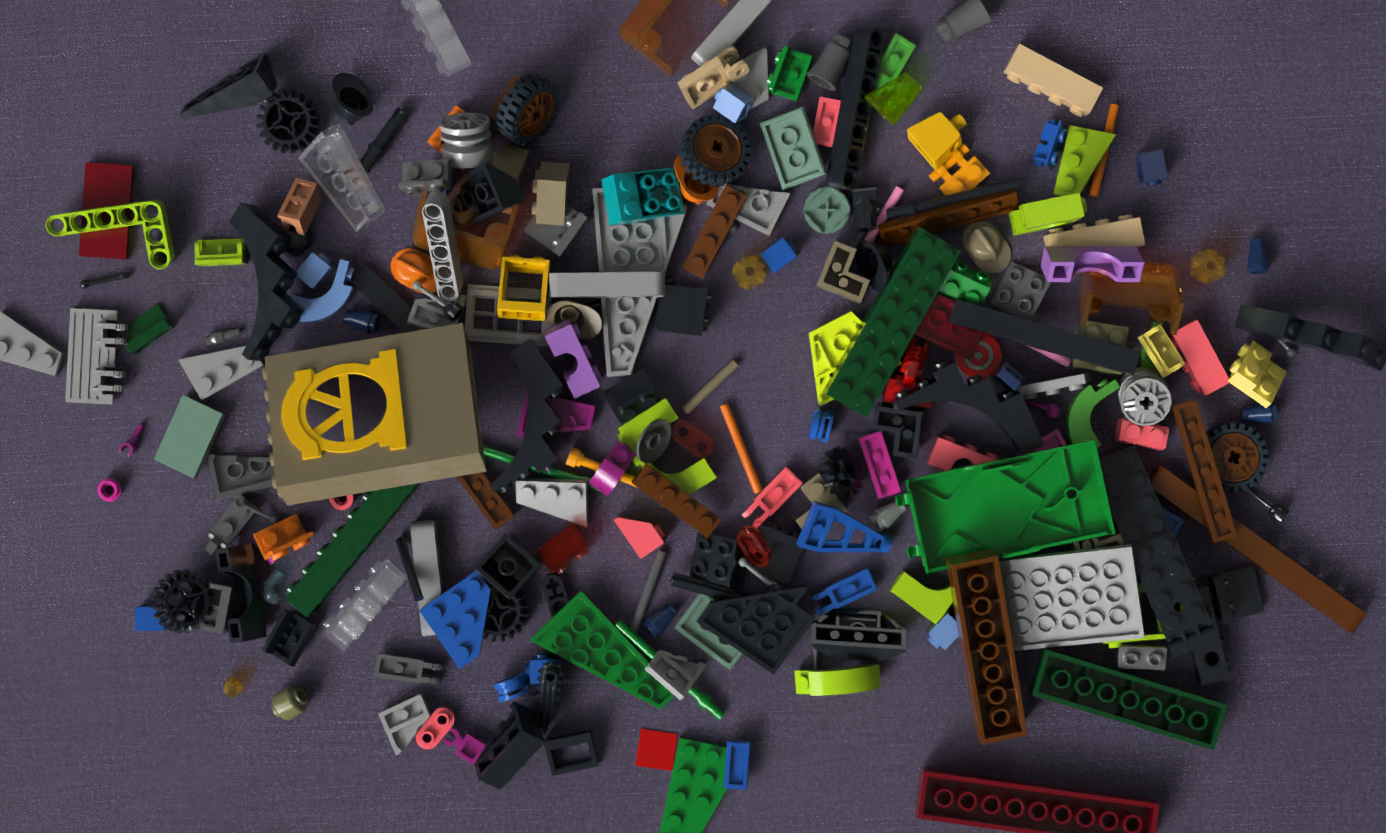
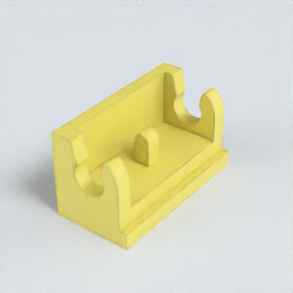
[1138,324,1185,378]

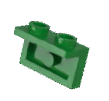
[767,45,813,102]
[938,261,993,306]

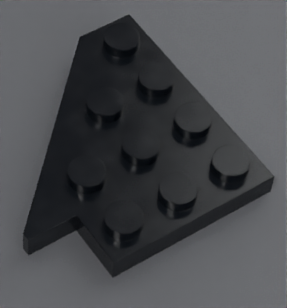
[696,585,815,675]

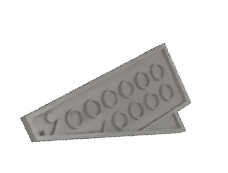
[592,188,687,377]

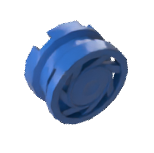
[808,407,834,443]
[493,673,531,702]

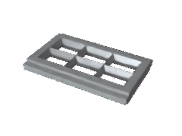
[465,284,552,347]

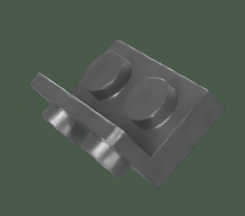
[398,159,451,196]
[1113,645,1167,670]

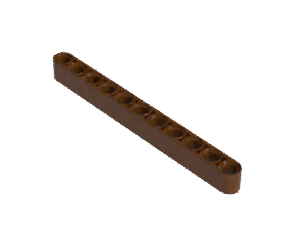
[1149,465,1367,634]

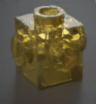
[1189,249,1226,284]
[731,255,767,290]

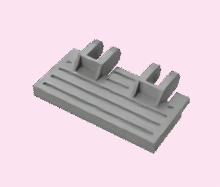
[65,308,128,405]

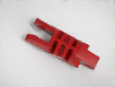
[900,336,930,387]

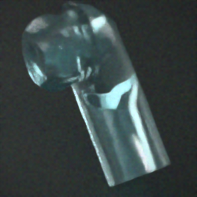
[263,568,286,604]

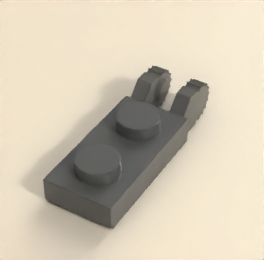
[374,652,443,684]

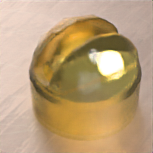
[222,677,244,698]

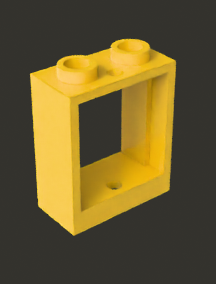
[497,255,550,321]

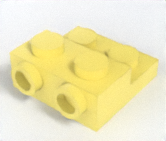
[1228,340,1287,408]

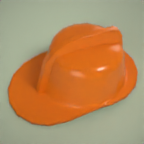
[674,155,718,205]
[390,248,437,294]

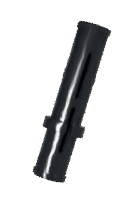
[356,107,409,173]

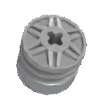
[439,113,493,168]
[1117,367,1172,426]

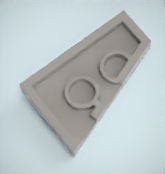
[706,184,790,236]
[0,311,64,376]
[179,346,264,401]
[1016,372,1092,400]
[516,477,588,527]

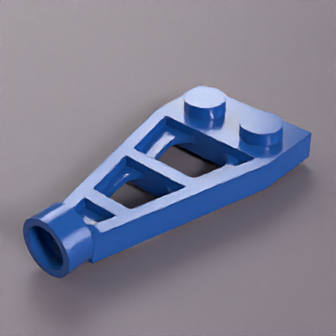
[796,501,892,553]

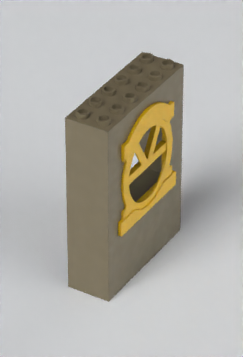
[262,323,487,506]

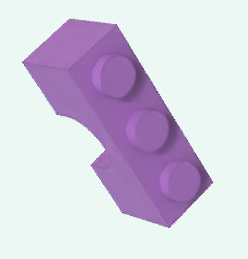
[543,319,602,399]

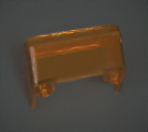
[620,0,729,78]
[412,191,521,270]
[1079,262,1184,335]

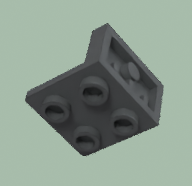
[524,204,589,258]

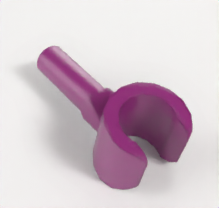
[1027,400,1059,418]
[119,424,144,456]

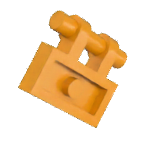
[928,144,990,204]

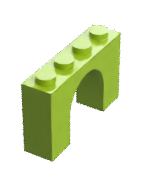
[1008,192,1087,236]
[617,398,717,507]
[889,570,953,624]

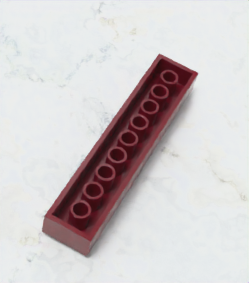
[915,767,1160,833]

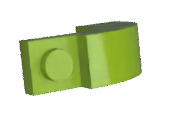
[794,664,881,696]

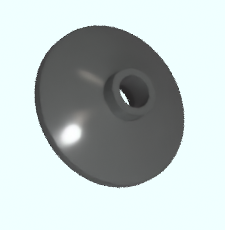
[637,419,671,463]

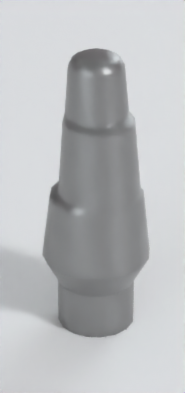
[204,328,241,346]

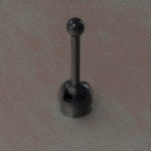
[1246,488,1289,525]

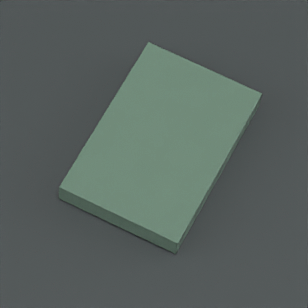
[760,107,828,190]
[154,395,226,479]
[674,594,742,670]

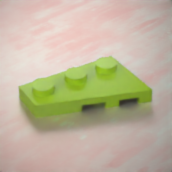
[1053,125,1116,197]

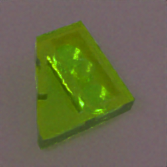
[865,73,923,125]

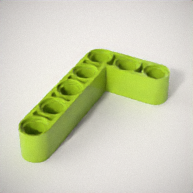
[46,199,175,269]

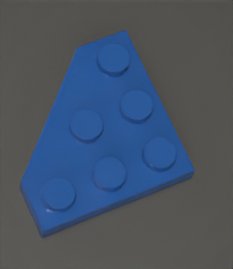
[419,571,492,669]

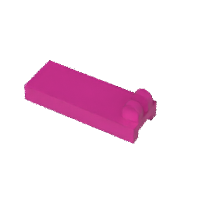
[858,431,901,499]

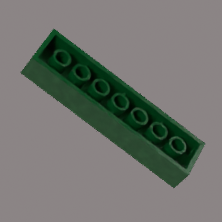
[822,227,961,417]
[285,483,421,617]
[1028,648,1228,750]

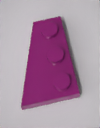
[516,391,596,437]

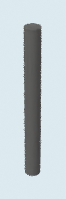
[626,550,667,640]

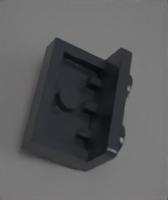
[262,609,317,667]

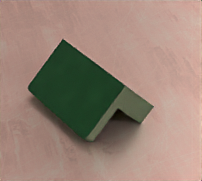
[120,305,174,354]

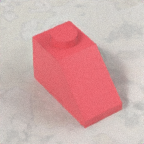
[614,517,666,559]

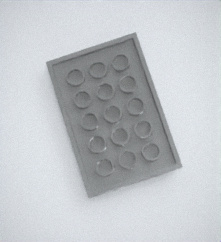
[999,544,1145,651]

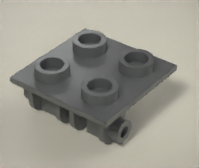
[990,262,1052,321]

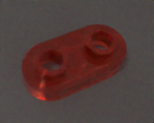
[671,420,714,458]
[736,526,772,567]

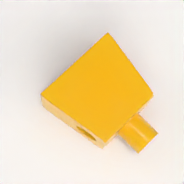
[907,112,967,171]

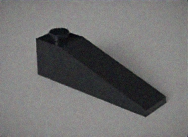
[180,53,277,119]
[450,163,525,232]

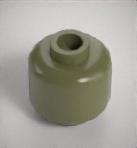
[272,685,308,721]

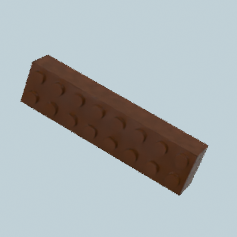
[945,548,1028,745]

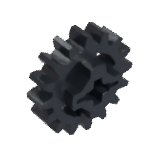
[819,447,864,499]

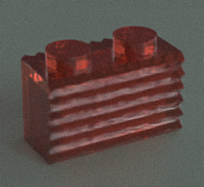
[535,522,591,574]

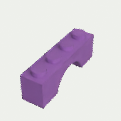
[1041,246,1144,282]

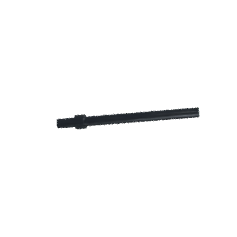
[885,177,1026,219]

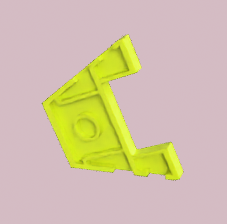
[808,311,902,406]

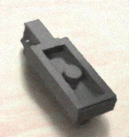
[204,494,259,555]

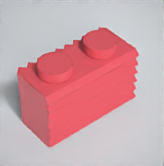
[1113,418,1169,451]

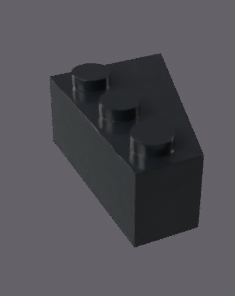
[474,701,545,790]

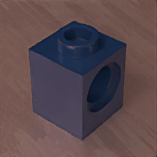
[1135,150,1168,187]

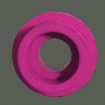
[98,478,122,502]

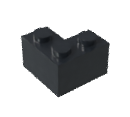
[872,402,925,459]

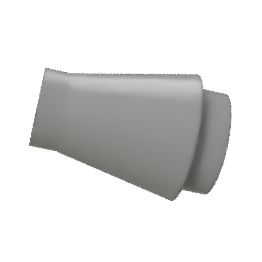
[870,501,906,531]

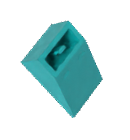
[601,168,685,226]

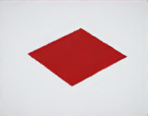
[635,729,678,771]

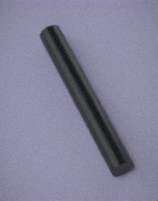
[395,537,424,601]

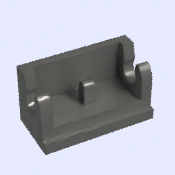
[201,581,236,634]

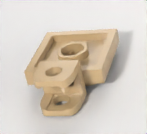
[677,46,750,110]

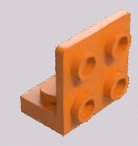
[253,514,315,561]

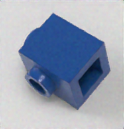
[525,653,560,684]

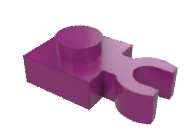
[443,727,486,766]

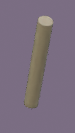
[681,359,739,414]

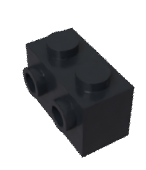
[603,369,662,424]

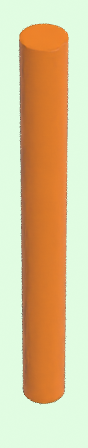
[1089,104,1120,197]
[720,403,763,494]

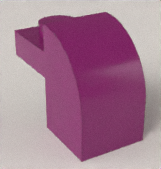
[588,440,637,496]

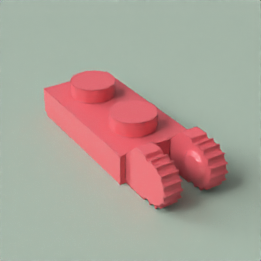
[742,467,803,528]

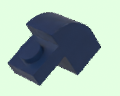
[989,361,1023,398]

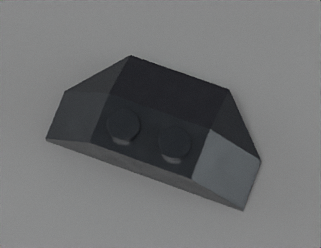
[811,608,906,662]

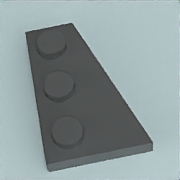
[207,454,275,500]

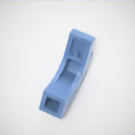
[290,259,356,323]

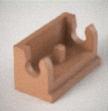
[278,178,322,235]

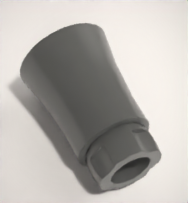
[935,0,991,43]
[806,34,852,91]

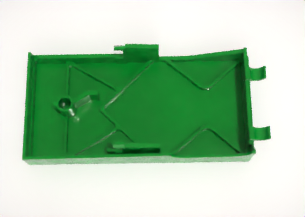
[895,439,1115,574]

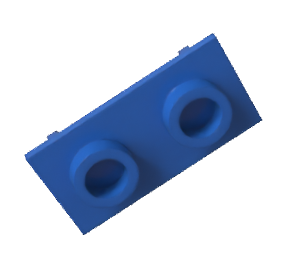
[1033,119,1068,171]

